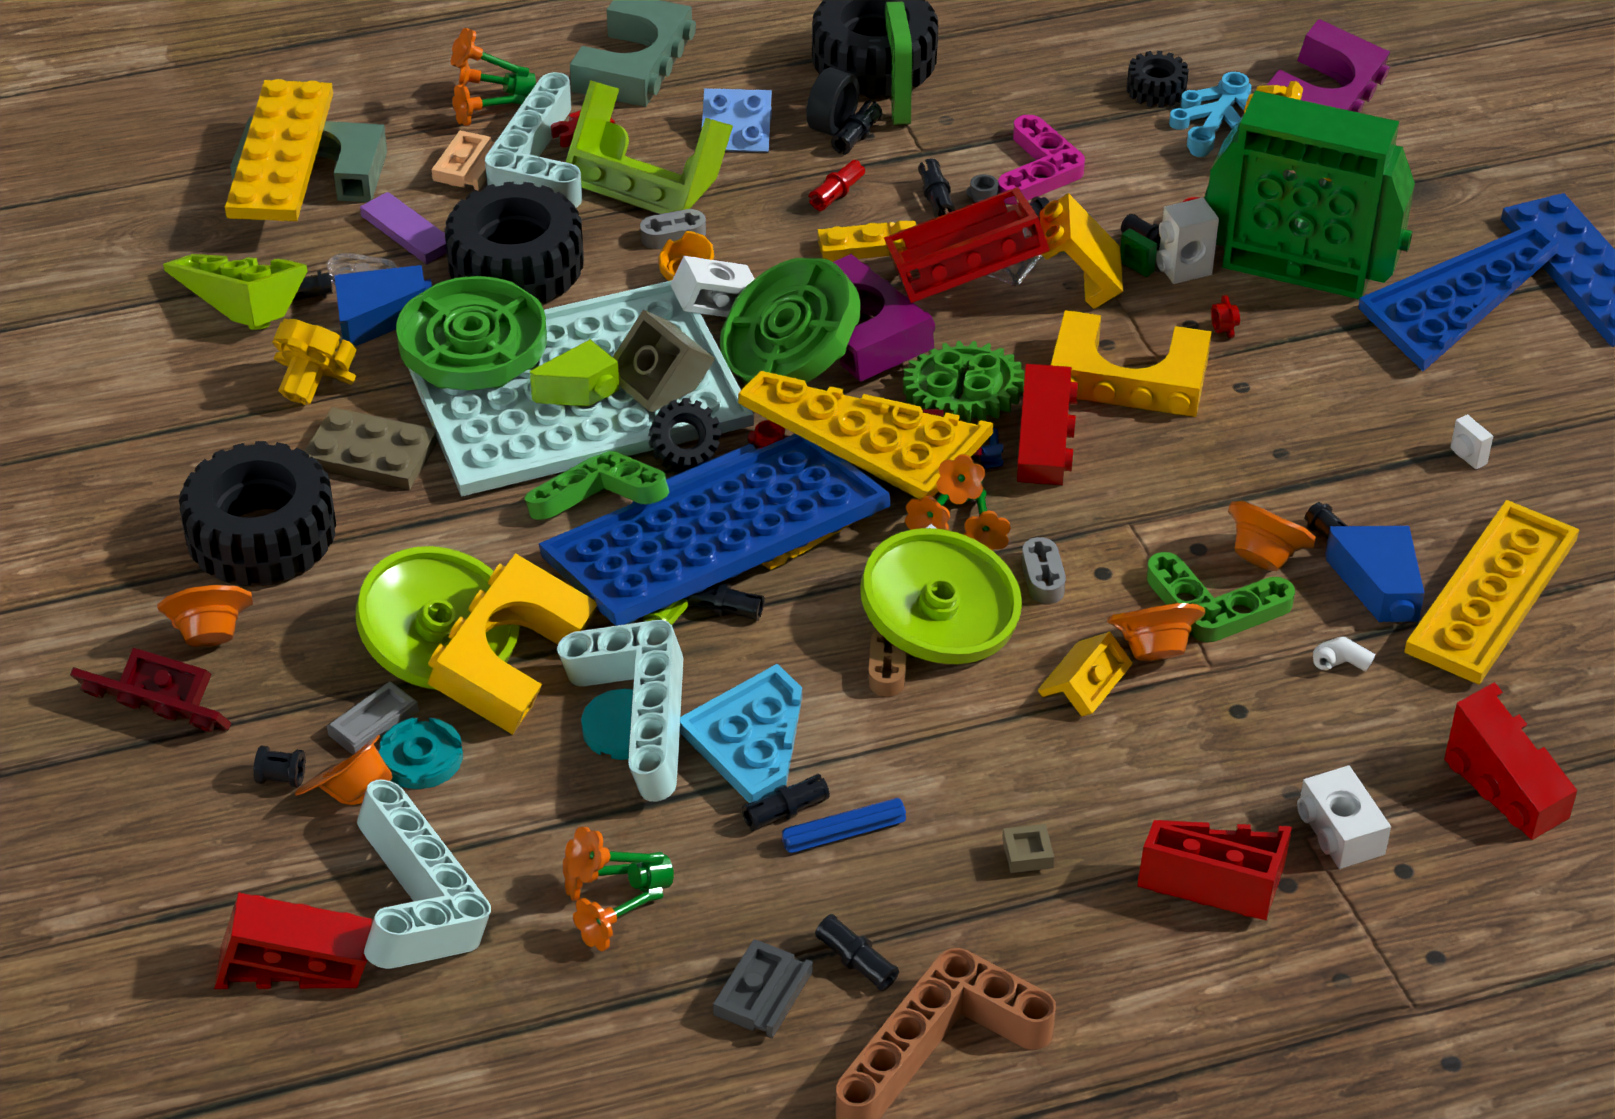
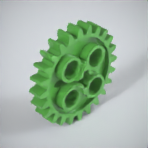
[903,341,1024,423]

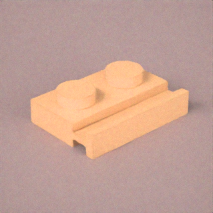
[432,130,495,191]

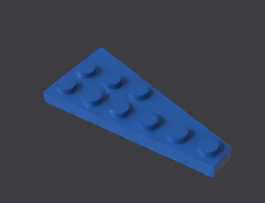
[1358,222,1559,371]

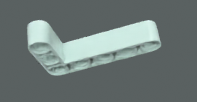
[485,72,582,208]
[557,620,683,802]
[357,780,491,969]

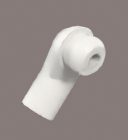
[1313,637,1376,672]

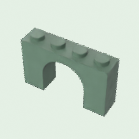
[570,0,696,107]
[230,117,387,202]

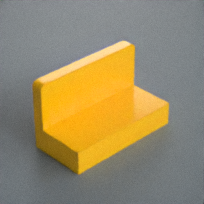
[1038,632,1133,717]

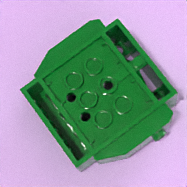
[1204,90,1415,299]

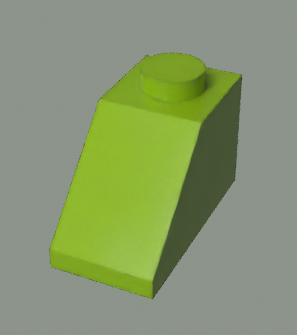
[530,339,620,406]

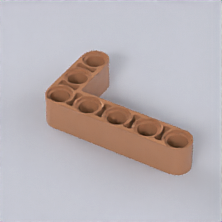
[836,948,1056,1119]

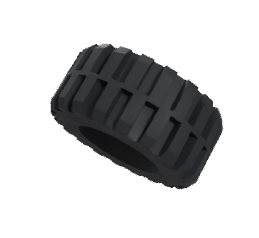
[812,0,938,98]
[444,181,584,304]
[179,441,336,586]

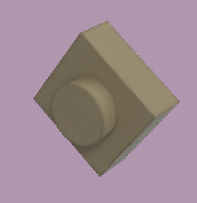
[1002,824,1054,873]

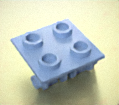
[702,88,772,153]

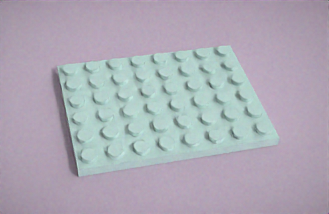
[408,280,754,497]

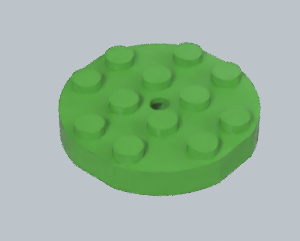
[720,258,860,385]
[396,276,547,390]

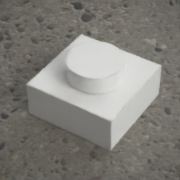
[1450,414,1493,470]

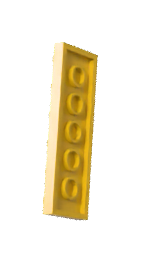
[225,79,333,221]
[1404,500,1579,685]

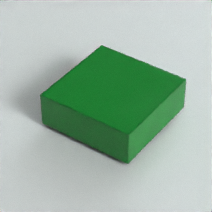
[1120,228,1157,277]

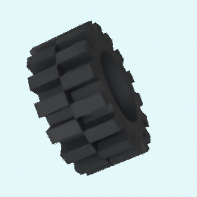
[1127,51,1189,108]
[648,398,721,473]

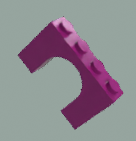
[1267,19,1390,113]
[833,254,935,382]

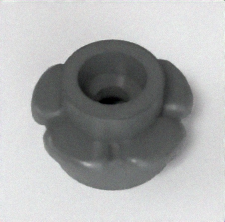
[966,174,1001,203]

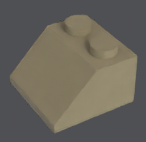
[613,310,715,412]

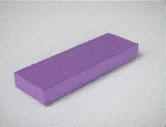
[360,192,447,264]

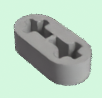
[640,209,706,249]
[1022,537,1066,604]

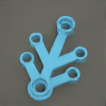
[1169,72,1251,157]

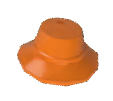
[1228,501,1316,571]
[157,585,253,647]
[1107,603,1205,661]

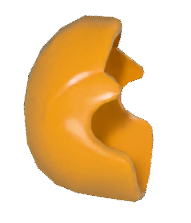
[658,231,714,281]

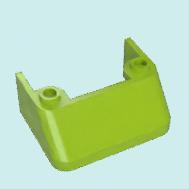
[566,80,733,214]

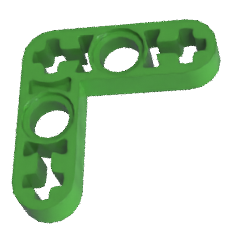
[885,1,912,125]
[525,451,669,520]
[1147,552,1295,642]

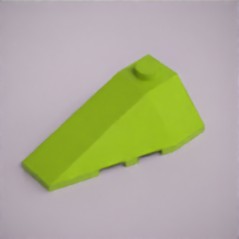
[163,254,308,330]

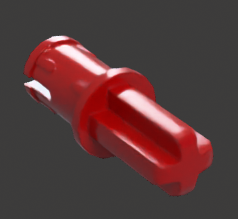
[808,160,865,211]

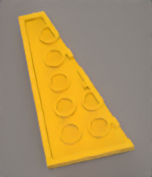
[738,371,993,500]

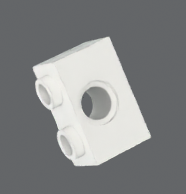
[1156,197,1219,284]
[670,256,754,317]
[1297,765,1391,869]

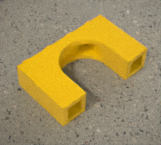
[1051,310,1212,417]
[427,553,597,735]

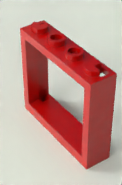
[884,187,1050,303]

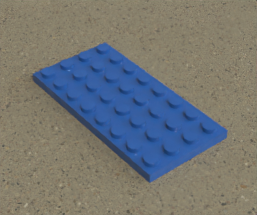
[539,434,891,626]

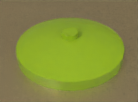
[860,528,1022,664]
[355,546,520,690]

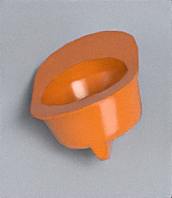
[295,734,393,805]

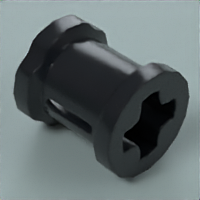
[253,745,306,788]

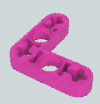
[998,115,1085,205]

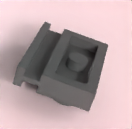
[713,939,813,1039]

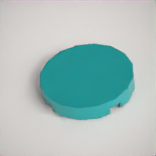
[581,688,633,760]
[379,718,463,789]

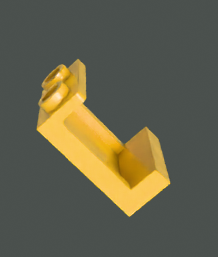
[1040,193,1123,309]

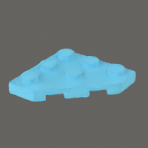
[679,664,802,803]

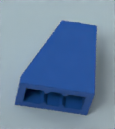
[334,265,432,347]
[1325,526,1425,622]

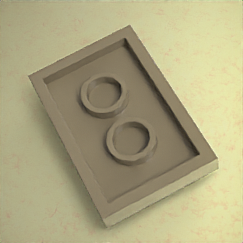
[305,407,438,490]

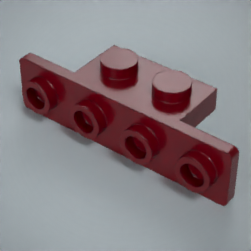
[70,647,231,732]

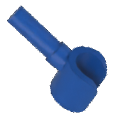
[980,428,1003,469]

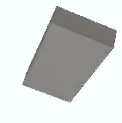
[327,681,419,754]

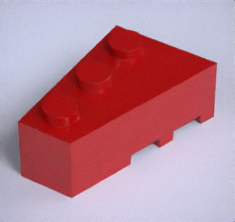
[1017,364,1078,486]
[1444,682,1577,840]
[1137,820,1292,921]
[214,892,372,989]

